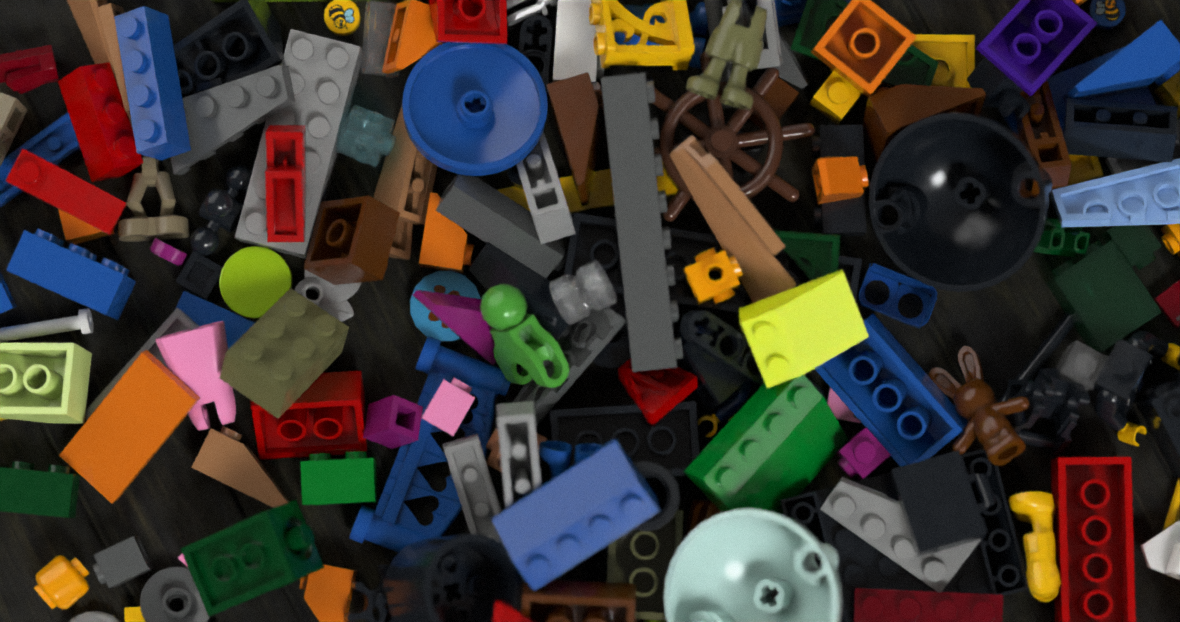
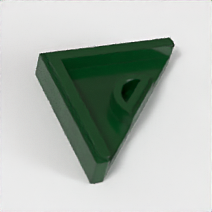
[773,230,840,282]

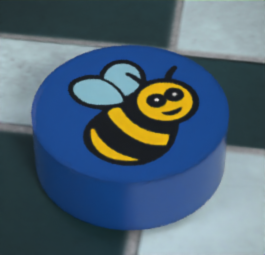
[1088,0,1126,29]

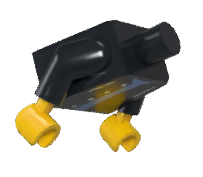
[1093,331,1180,447]

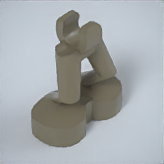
[118,156,190,242]

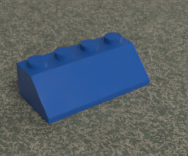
[814,314,968,467]
[492,438,659,591]

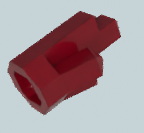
[0,45,59,94]

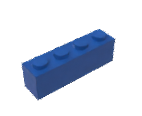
[114,6,191,160]

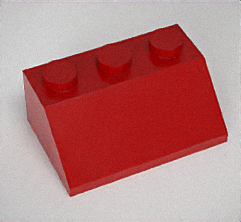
[251,371,368,459]

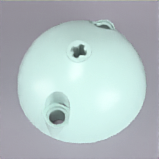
[664,509,842,622]

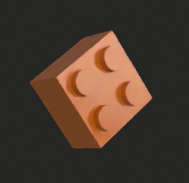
[811,0,917,97]

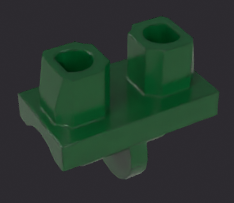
[1034,216,1090,257]

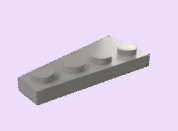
[820,477,981,592]

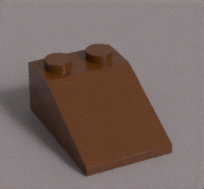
[546,72,605,206]
[862,84,986,162]

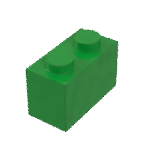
[300,451,378,506]

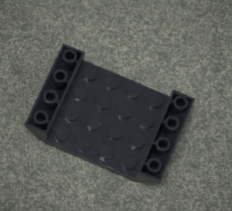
[780,449,1029,622]

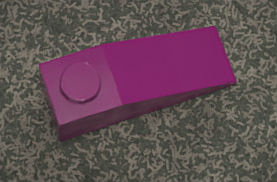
[412,290,496,365]

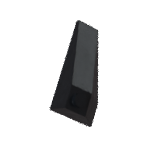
[173,0,284,96]

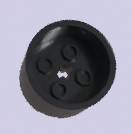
[383,534,523,622]

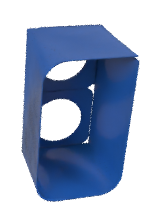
[856,263,937,329]

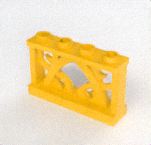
[589,0,695,70]

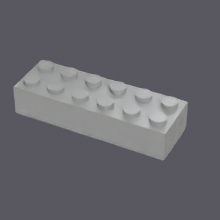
[235,29,364,259]

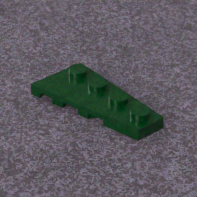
[790,0,939,87]

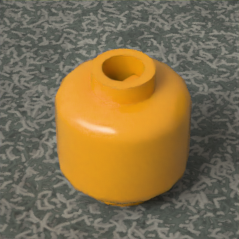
[33,555,90,610]

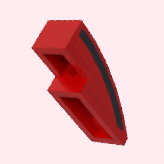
[265,125,306,242]

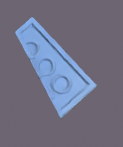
[1051,158,1180,227]

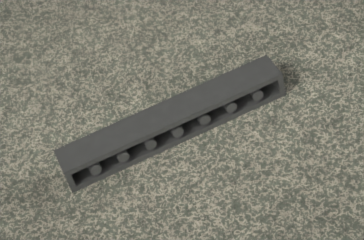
[601,73,683,372]

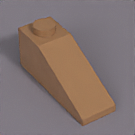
[191,426,290,508]

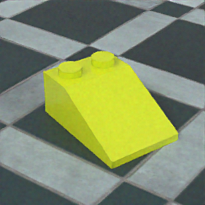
[739,269,869,388]

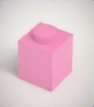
[422,378,475,436]

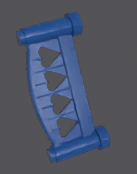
[349,336,511,553]

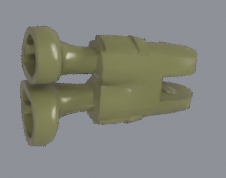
[686,0,767,110]

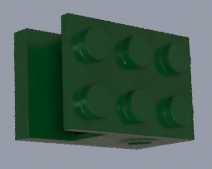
[181,500,324,617]

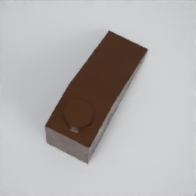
[1015,80,1072,194]

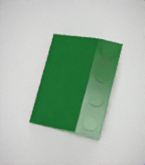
[684,374,849,515]

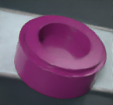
[149,238,187,266]

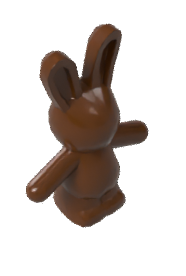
[929,346,1029,466]

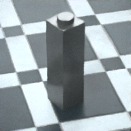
[436,174,570,278]

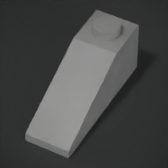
[516,131,576,245]

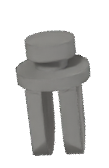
[506,0,558,26]

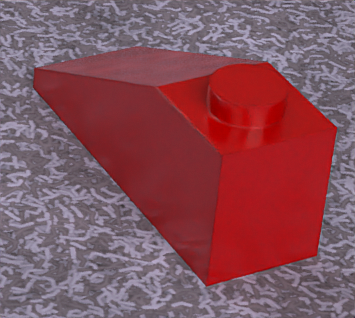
[5,148,127,235]

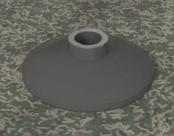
[140,567,211,622]

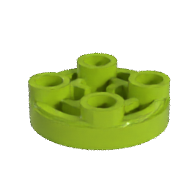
[219,246,293,319]

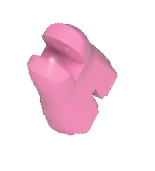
[155,321,236,431]

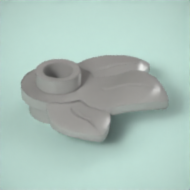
[294,270,361,321]

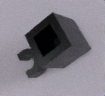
[967,57,1031,118]

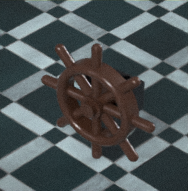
[652,51,814,221]

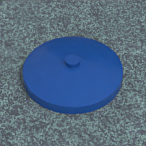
[402,42,548,176]

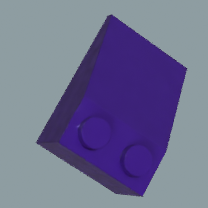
[976,0,1098,97]

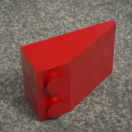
[429,0,507,44]

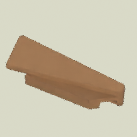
[670,135,797,303]

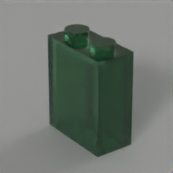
[1046,240,1161,355]

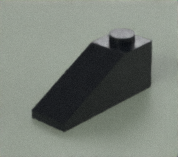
[468,242,579,340]

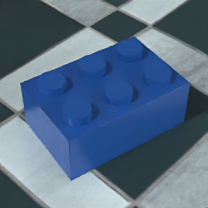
[6,228,136,320]

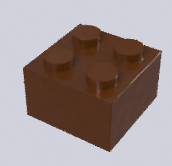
[303,196,400,285]

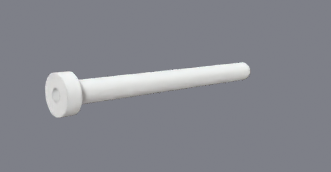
[0,308,93,343]

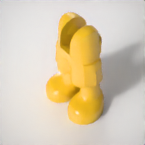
[1009,492,1061,602]

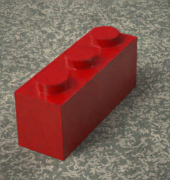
[58,62,144,182]

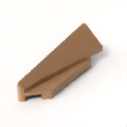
[67,0,133,130]
[373,105,438,260]

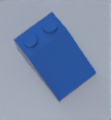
[1063,20,1180,103]

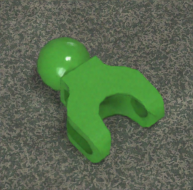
[480,284,569,388]

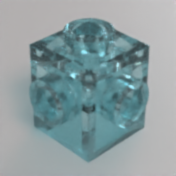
[336,105,396,167]

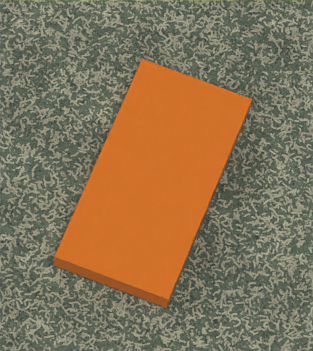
[59,350,201,504]

